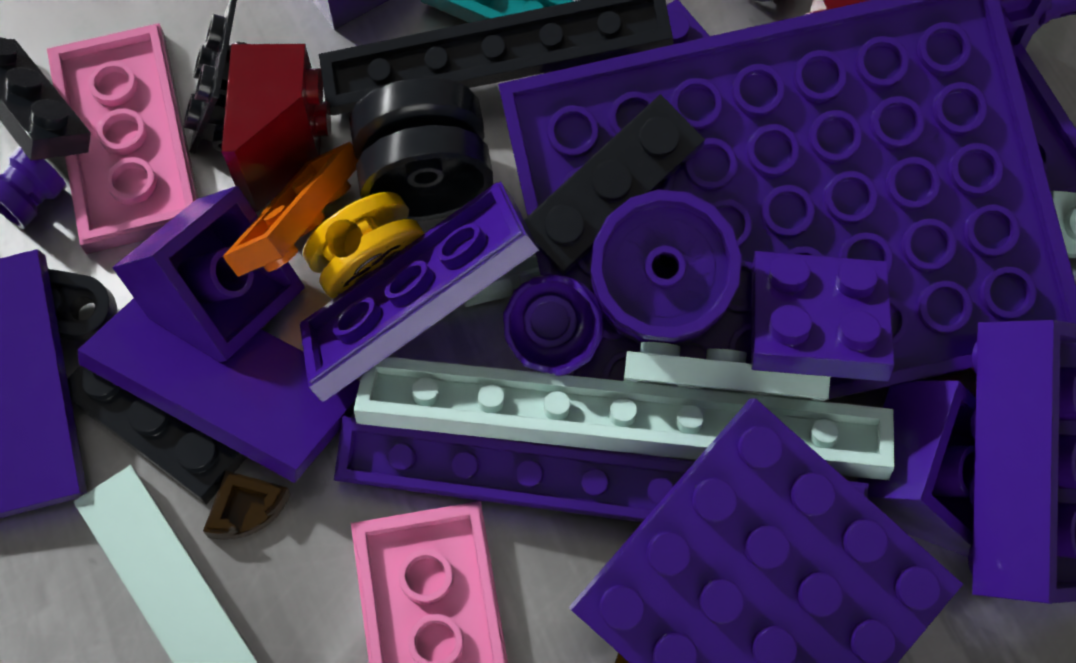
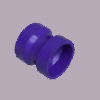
[0,146,67,229]

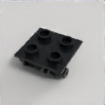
[183,0,247,153]

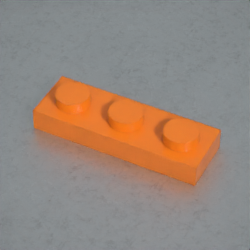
[223,141,358,277]

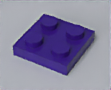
[751,251,894,382]

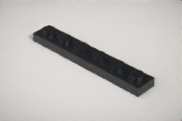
[319,0,673,116]

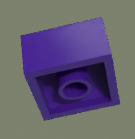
[112,186,306,362]
[857,381,976,557]

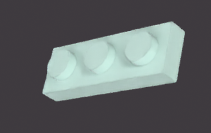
[624,342,830,402]

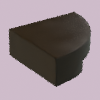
[203,471,291,540]

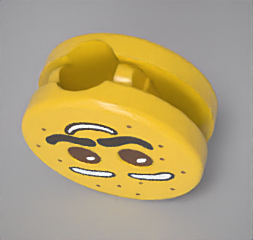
[303,192,425,299]

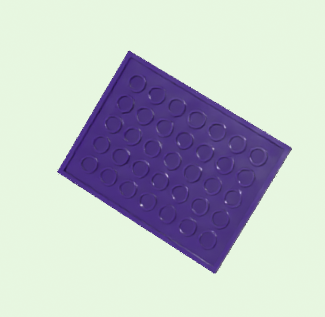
[498,0,1076,401]

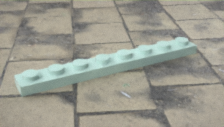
[354,357,894,480]

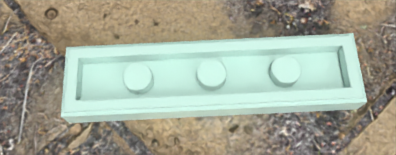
[73,465,259,663]

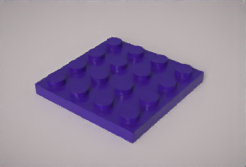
[569,398,963,663]

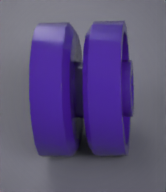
[591,189,742,346]

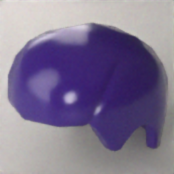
[503,274,603,376]

